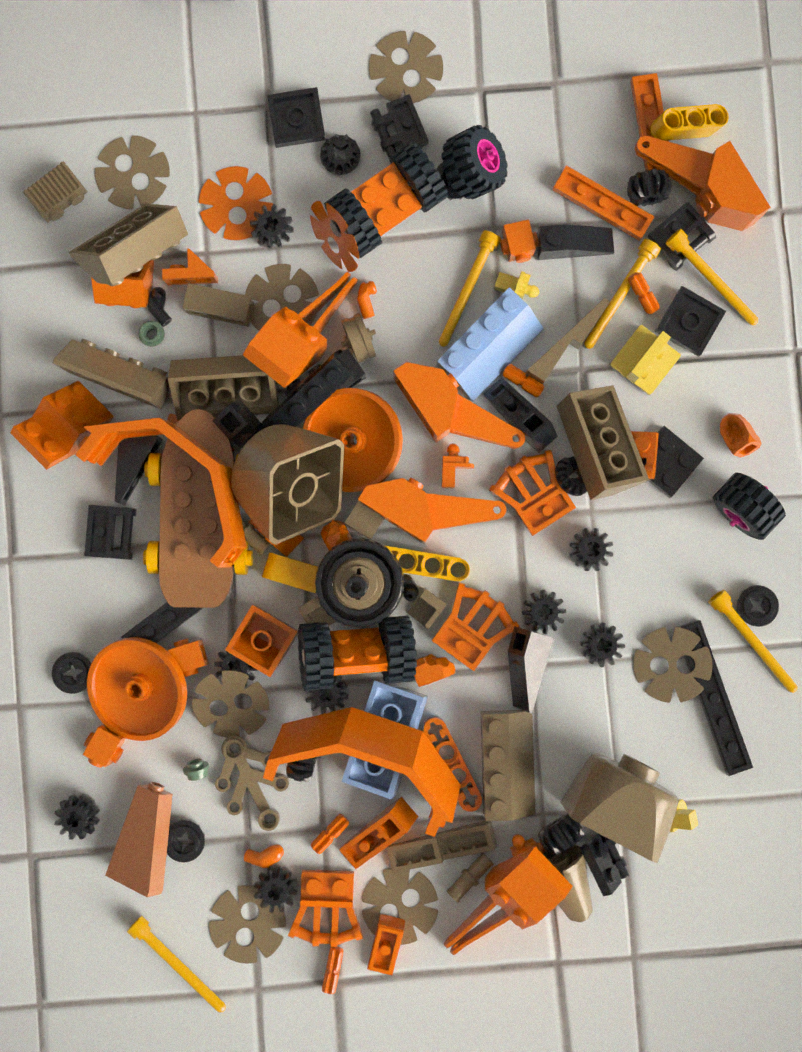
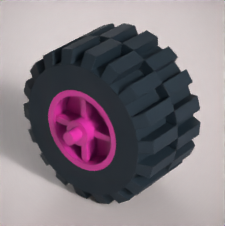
[441,125,508,199]
[713,472,786,540]

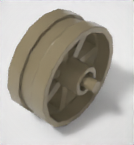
[341,313,376,363]

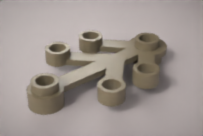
[215,735,289,831]

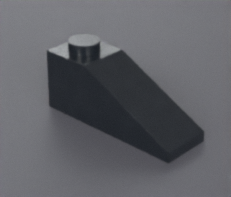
[537,224,614,260]
[483,377,558,453]
[115,435,163,505]

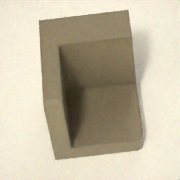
[345,501,385,539]
[408,589,447,629]
[298,597,336,626]

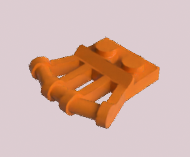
[488,450,576,536]
[432,583,520,671]
[288,870,363,947]

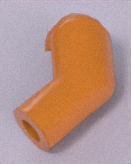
[357,281,377,319]
[244,844,284,868]

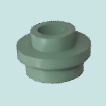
[138,321,165,347]
[183,759,209,781]

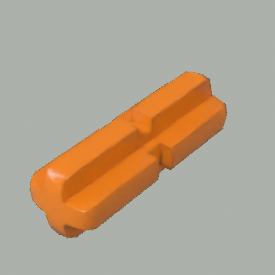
[628,272,660,314]
[502,364,544,397]
[311,814,349,854]
[322,947,343,994]

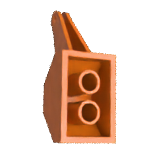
[634,136,771,231]
[243,272,358,388]
[393,362,525,449]
[358,477,506,544]
[443,846,573,955]

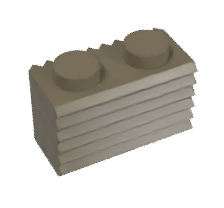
[23,161,87,223]

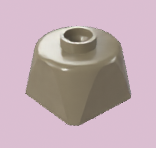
[231,424,344,545]
[560,753,679,863]

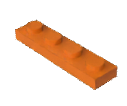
[630,73,669,170]
[552,165,655,241]

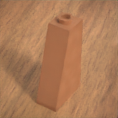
[105,782,173,897]

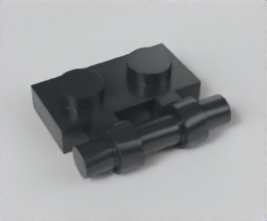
[370,94,429,160]
[580,833,629,897]

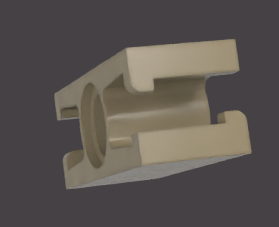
[182,283,254,327]

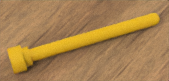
[665,228,758,325]
[439,230,501,347]
[584,239,661,349]
[708,589,797,693]
[127,915,226,1013]

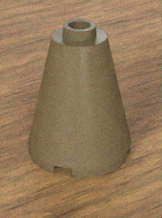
[543,844,593,922]

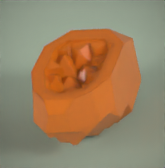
[720,413,762,458]
[320,520,353,550]
[414,654,456,687]

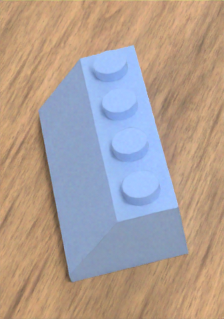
[436,287,544,402]
[341,680,428,799]

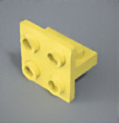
[610,325,681,395]

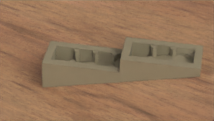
[525,298,610,384]
[386,821,497,873]

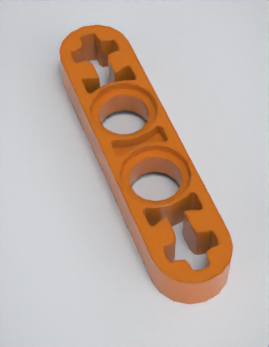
[423,717,482,812]

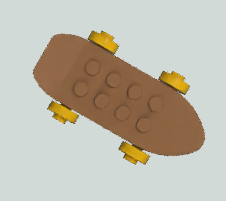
[143,409,253,608]

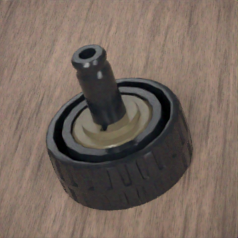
[315,538,404,628]

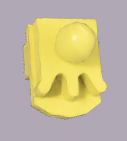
[494,271,539,299]
[670,799,698,832]

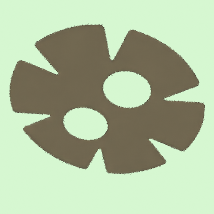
[369,31,443,103]
[95,135,170,209]
[245,264,319,331]
[633,627,712,703]
[192,670,269,738]
[362,868,438,945]
[209,885,286,964]

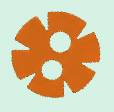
[199,166,273,240]
[310,201,359,272]

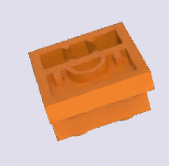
[10,380,114,470]

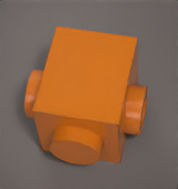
[500,219,539,263]
[168,638,209,677]
[83,724,126,768]

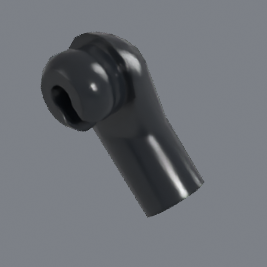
[147,287,172,327]
[403,574,419,601]

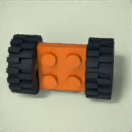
[324,142,448,258]
[298,616,417,691]

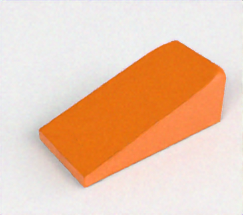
[367,914,405,975]

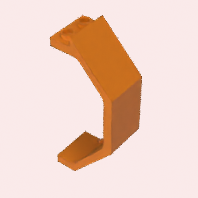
[75,418,247,568]
[263,707,461,837]

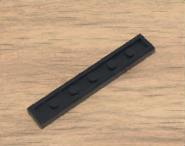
[674,620,753,776]

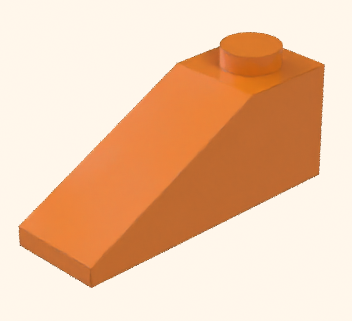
[339,796,419,869]

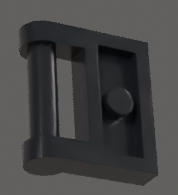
[647,202,716,271]
[84,505,137,560]

